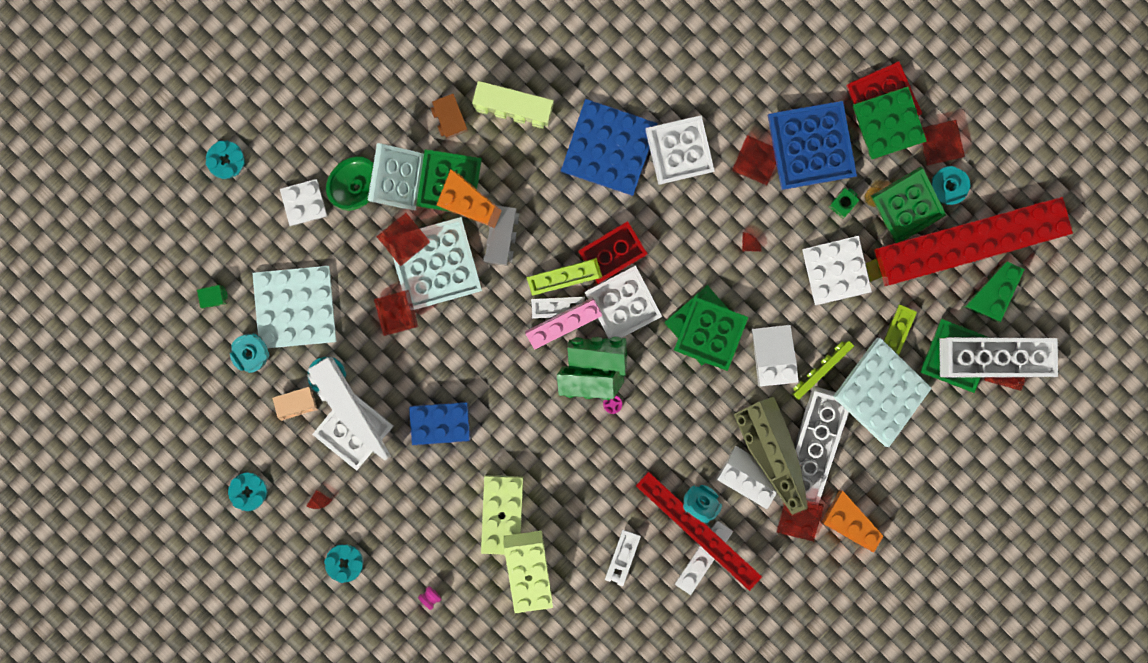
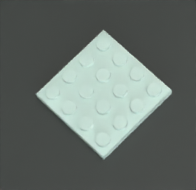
[388,217,482,312]
[252,266,337,348]
[833,338,932,447]

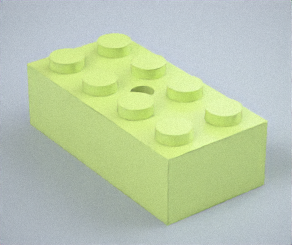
[472,81,554,129]
[481,475,523,555]
[503,531,553,613]

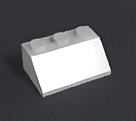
[716,446,777,509]

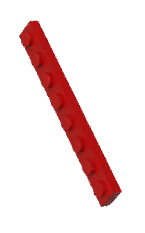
[636,472,762,591]

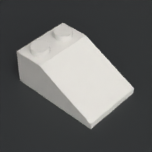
[752,325,798,386]

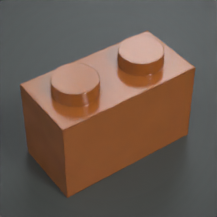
[430,94,468,139]

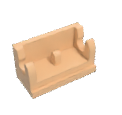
[272,387,318,421]

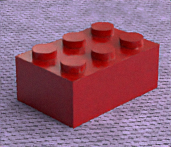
[578,221,647,284]

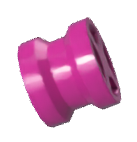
[603,395,622,414]
[418,586,442,610]

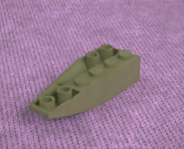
[734,397,808,515]

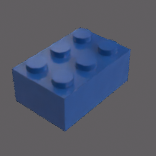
[409,402,471,445]

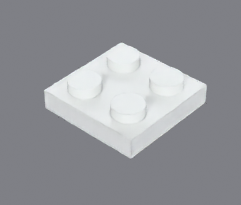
[280,179,327,226]

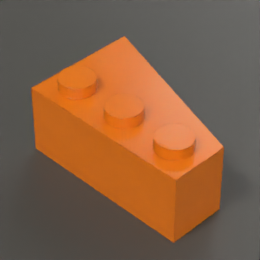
[437,169,502,228]
[821,489,883,553]

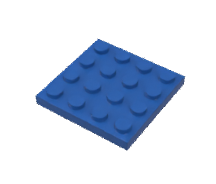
[561,99,658,196]
[767,101,857,190]

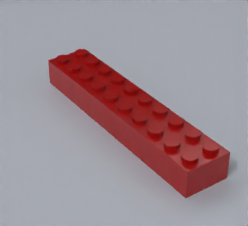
[875,197,1073,286]

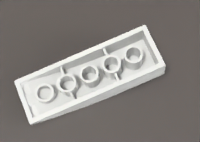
[940,338,1058,377]
[308,357,391,460]
[780,386,849,509]

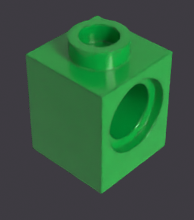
[828,188,859,219]
[197,285,228,309]

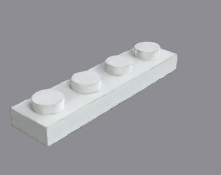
[675,521,733,595]

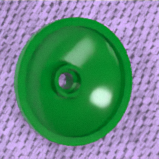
[326,157,374,211]

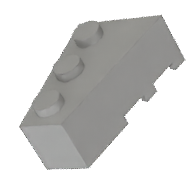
[483,205,520,266]

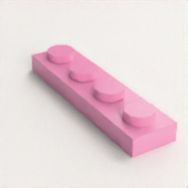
[525,297,602,350]

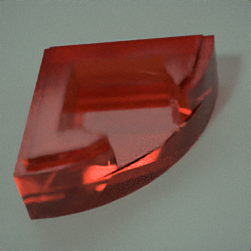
[742,232,762,252]
[306,490,333,509]

